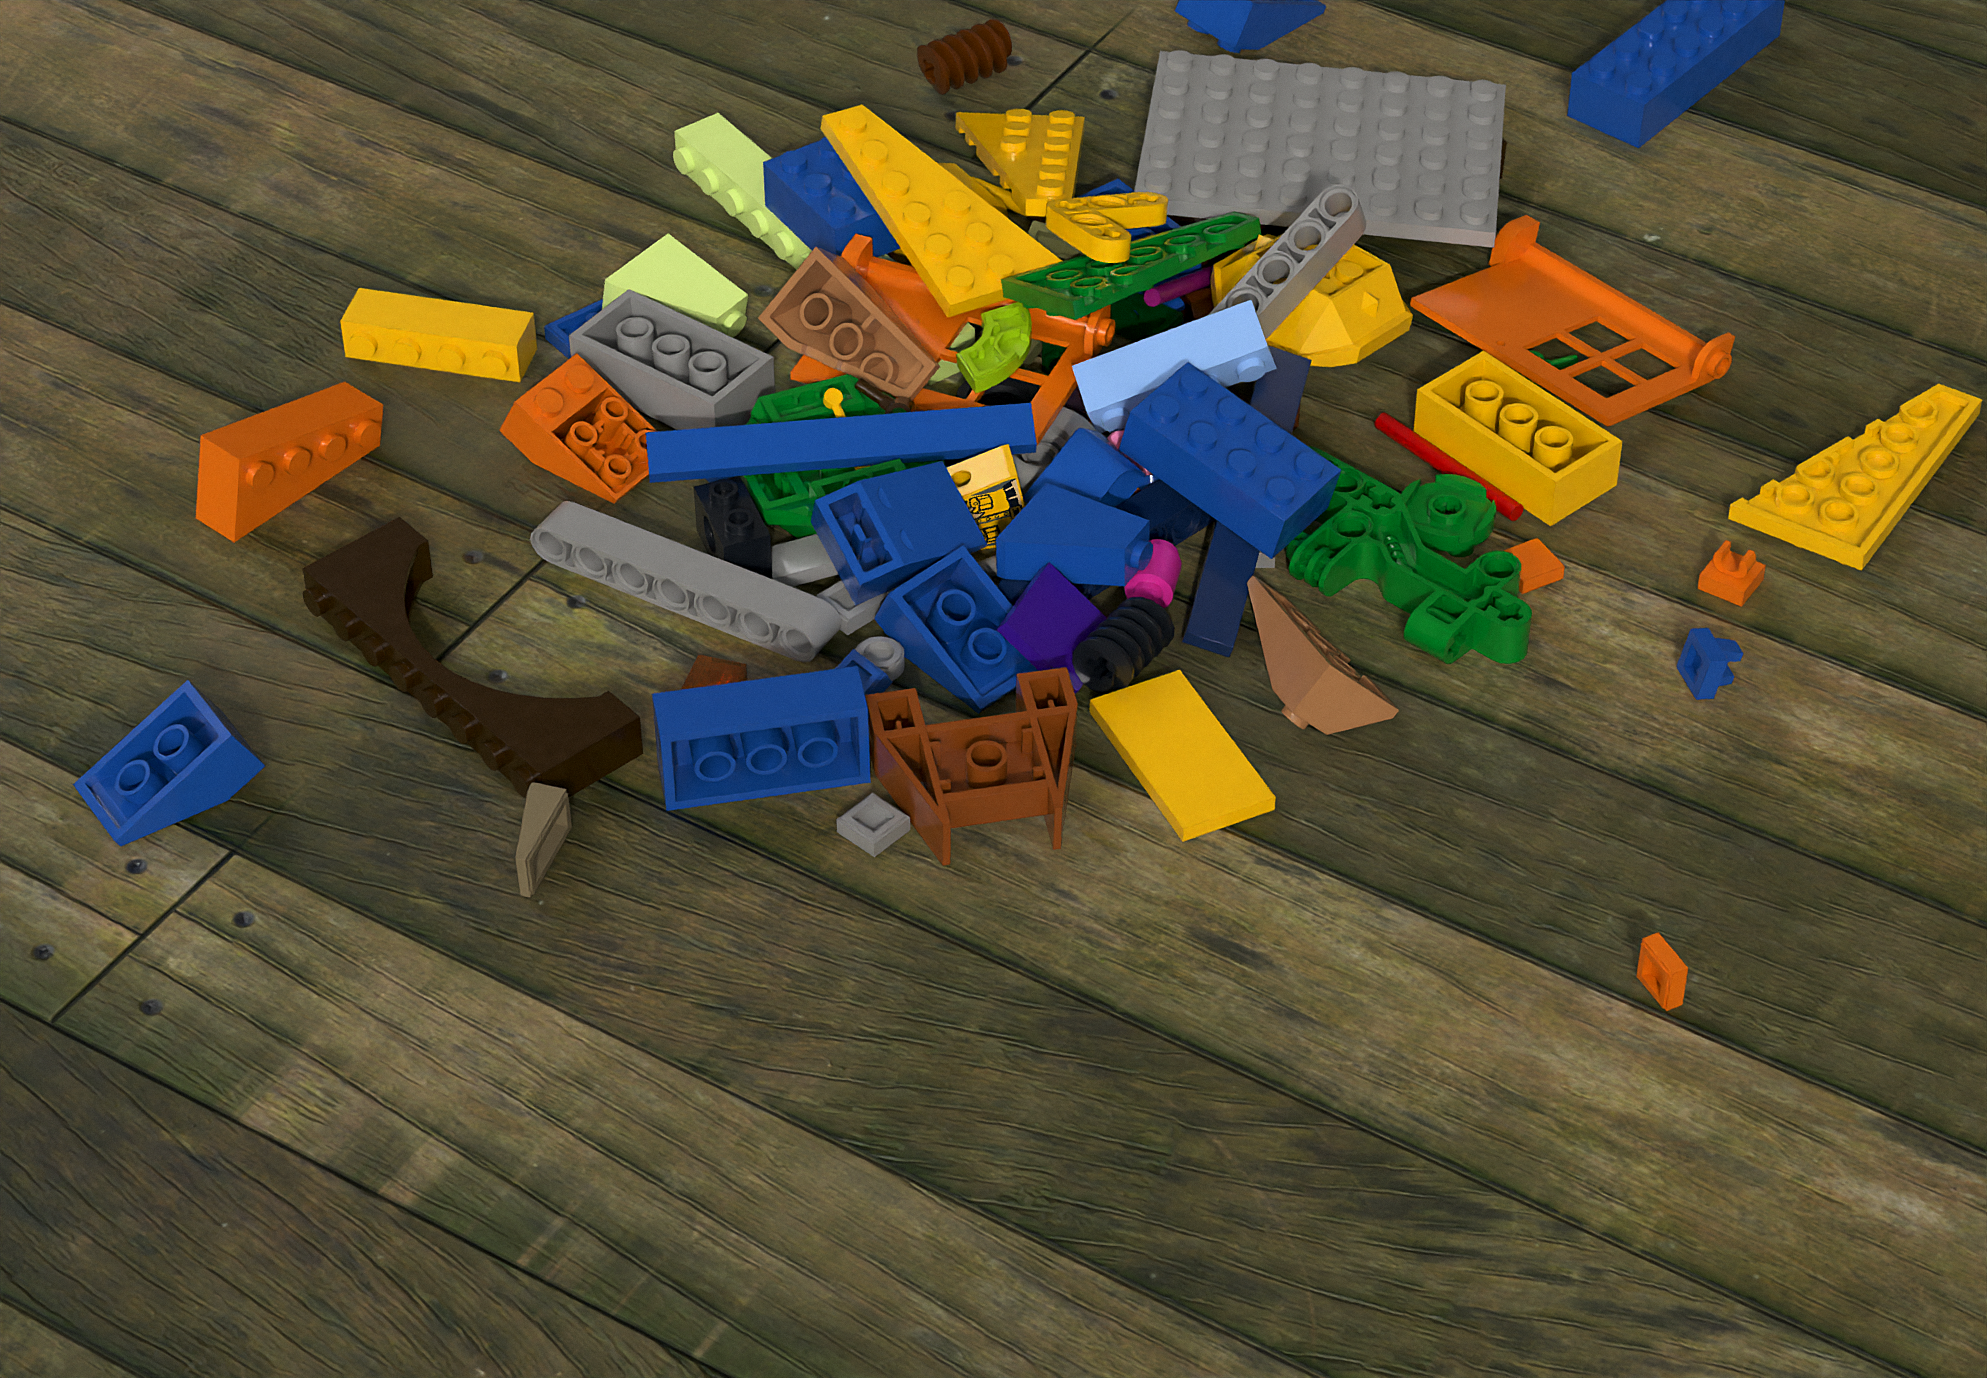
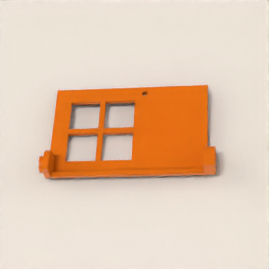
[1410,215,1735,427]
[790,234,1116,446]

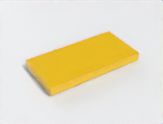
[1089,670,1276,842]

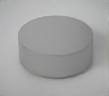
[855,636,905,681]

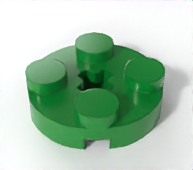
[1401,474,1496,558]

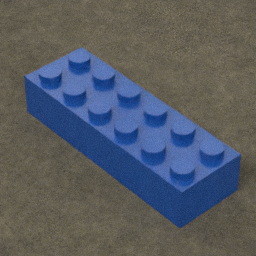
[1567,0,1785,148]

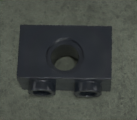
[693,476,772,579]

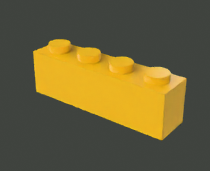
[340,288,537,382]

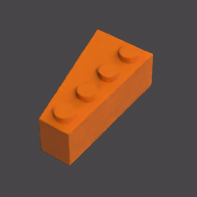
[196,382,384,543]

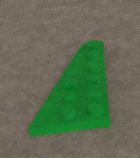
[1001,211,1261,320]

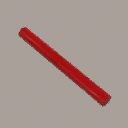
[1375,412,1524,521]

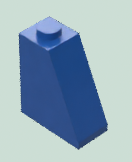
[996,483,1153,586]

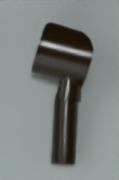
[855,378,916,414]

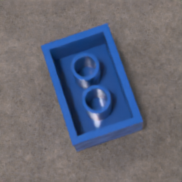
[763,137,900,257]

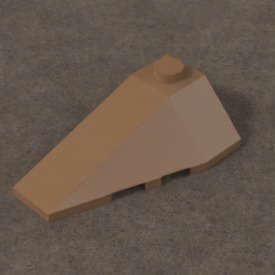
[758,247,940,400]
[1247,576,1399,735]

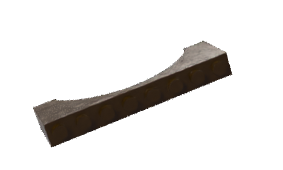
[302,517,643,798]

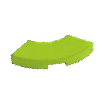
[956,302,1032,394]

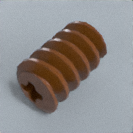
[917,18,1012,95]

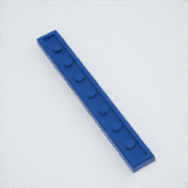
[646,403,1037,483]

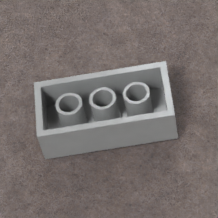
[569,289,775,430]

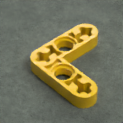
[1045,192,1168,263]

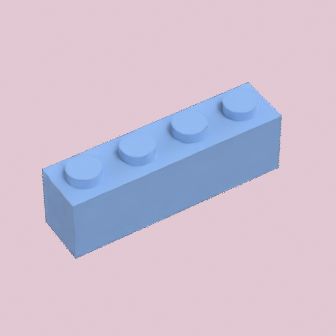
[1072,300,1277,433]

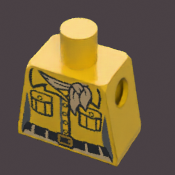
[947,444,1025,550]

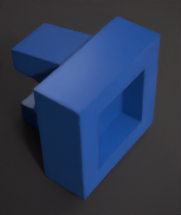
[1676,628,1744,700]

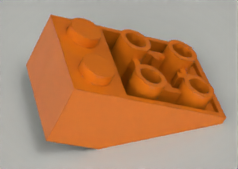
[499,353,658,504]

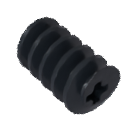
[1072,597,1175,692]

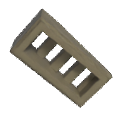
[515,782,572,898]

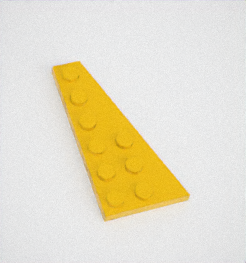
[820,104,1062,318]
[956,109,1085,217]
[1728,384,1982,571]

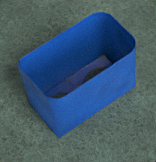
[1023,428,1145,507]

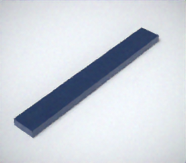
[1182,345,1311,658]

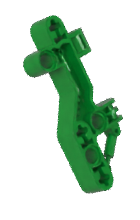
[1286,446,1532,664]

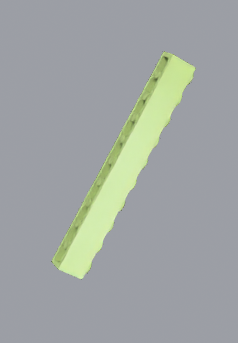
[673,113,975,385]

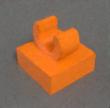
[1698,540,1766,607]

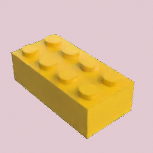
[1414,351,1623,526]

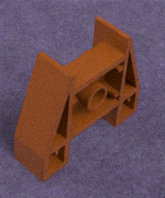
[865,667,1078,866]

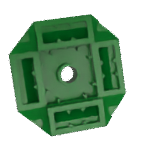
[740,374,945,539]

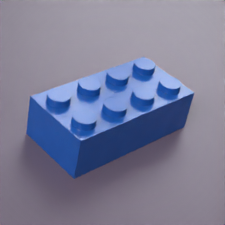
[1119,362,1341,559]
[652,666,871,811]

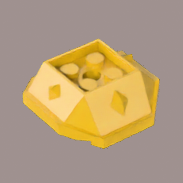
[1210,234,1413,367]

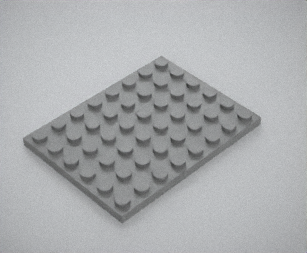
[1134,50,1506,248]

